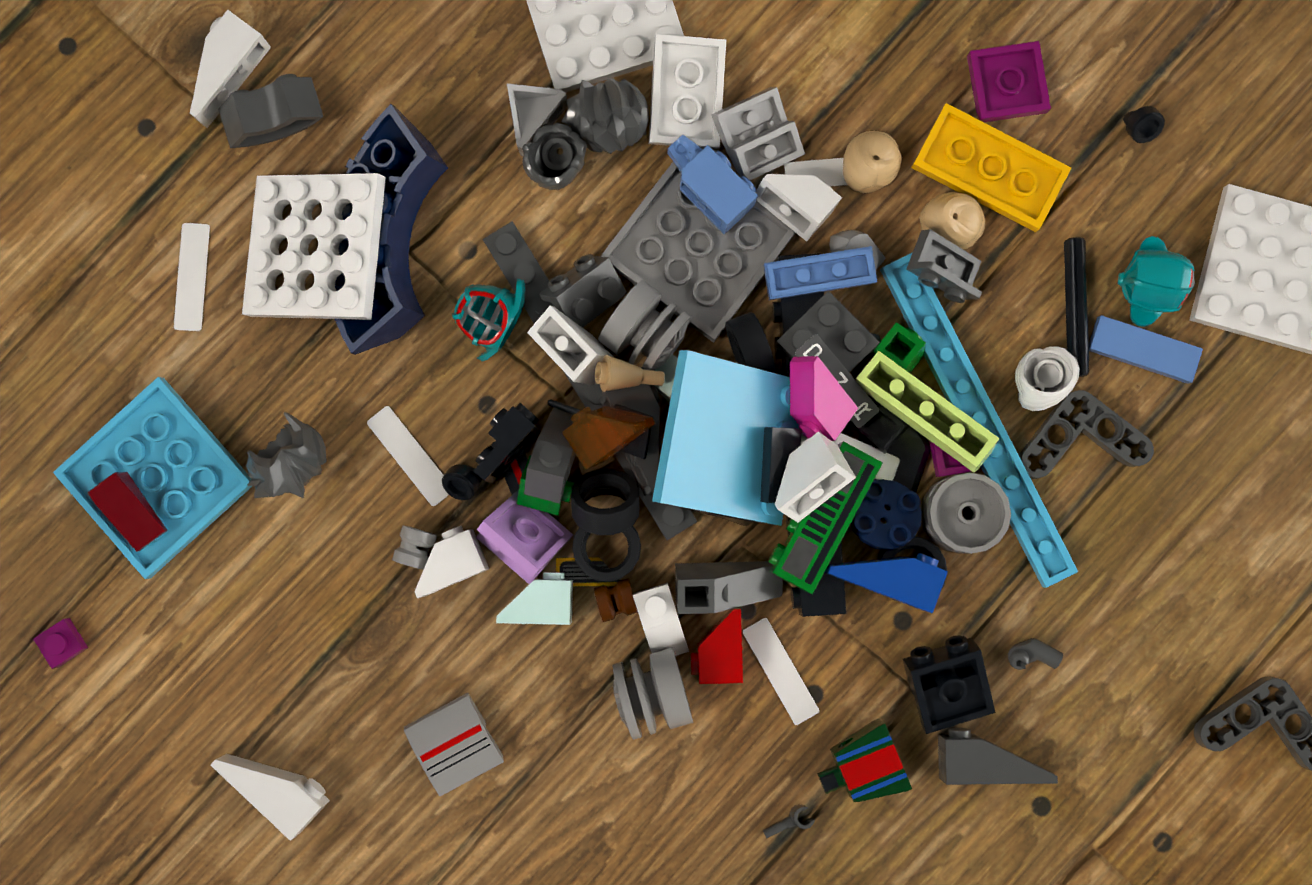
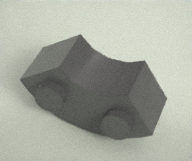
[218,74,323,148]

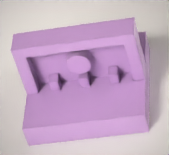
[476,489,573,584]

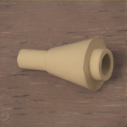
[595,355,664,392]

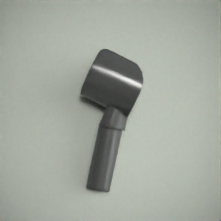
[763,804,815,838]

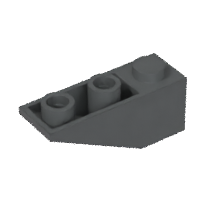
[675,561,783,614]

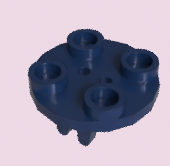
[851,479,922,551]

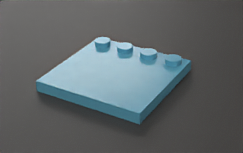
[652,350,799,526]
[53,377,252,579]

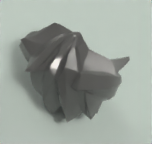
[561,77,649,154]
[246,412,327,498]

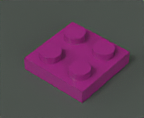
[967,41,1051,122]

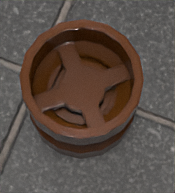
[594,578,638,622]

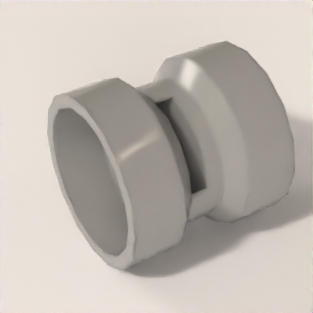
[392,525,437,570]

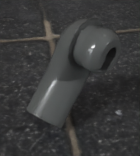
[1008,638,1063,670]

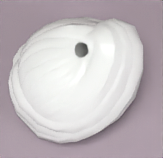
[1015,346,1080,411]

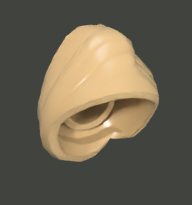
[843,131,902,193]
[919,192,985,249]

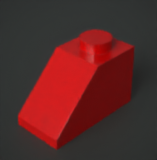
[691,607,743,684]

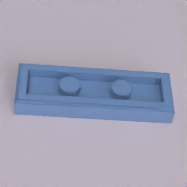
[763,246,877,300]
[1089,315,1203,384]

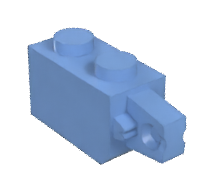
[667,135,758,234]

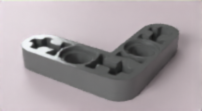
[1019,390,1154,479]
[1194,677,1312,771]

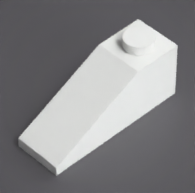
[190,10,271,128]
[211,754,330,841]

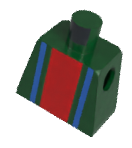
[817,719,912,802]

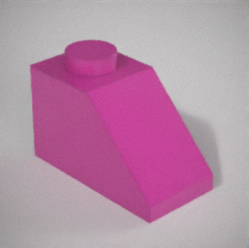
[790,356,858,441]

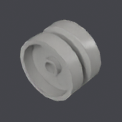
[921,472,1011,554]

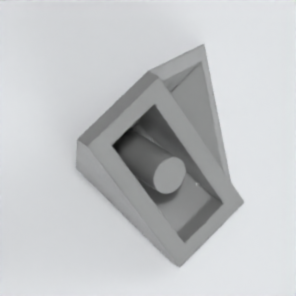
[507,83,567,156]

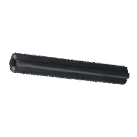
[1064,237,1089,377]

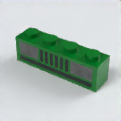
[768,441,883,594]

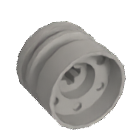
[598,280,692,371]
[612,647,694,740]

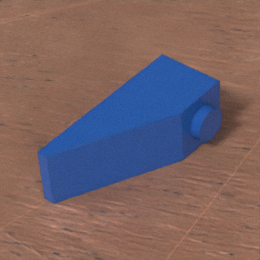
[824,553,948,613]

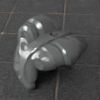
[522,123,587,190]

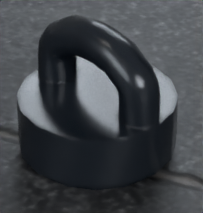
[1123,106,1165,143]
[442,464,482,500]

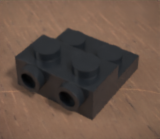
[473,402,541,484]
[902,635,996,734]

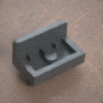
[907,229,982,303]
[539,254,627,328]

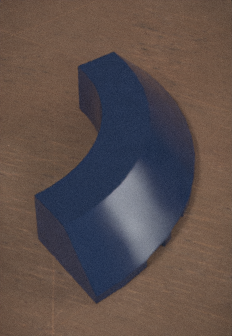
[335,104,448,355]

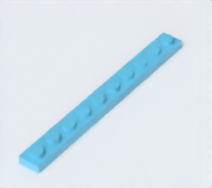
[880,252,1078,588]

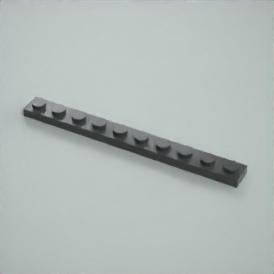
[482,221,697,540]

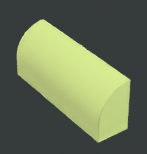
[856,351,1000,473]

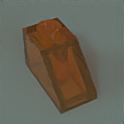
[562,406,656,470]

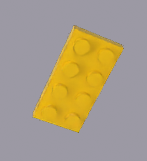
[911,103,1071,232]

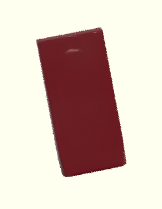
[88,472,168,552]

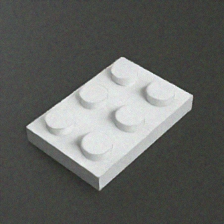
[648,34,726,149]

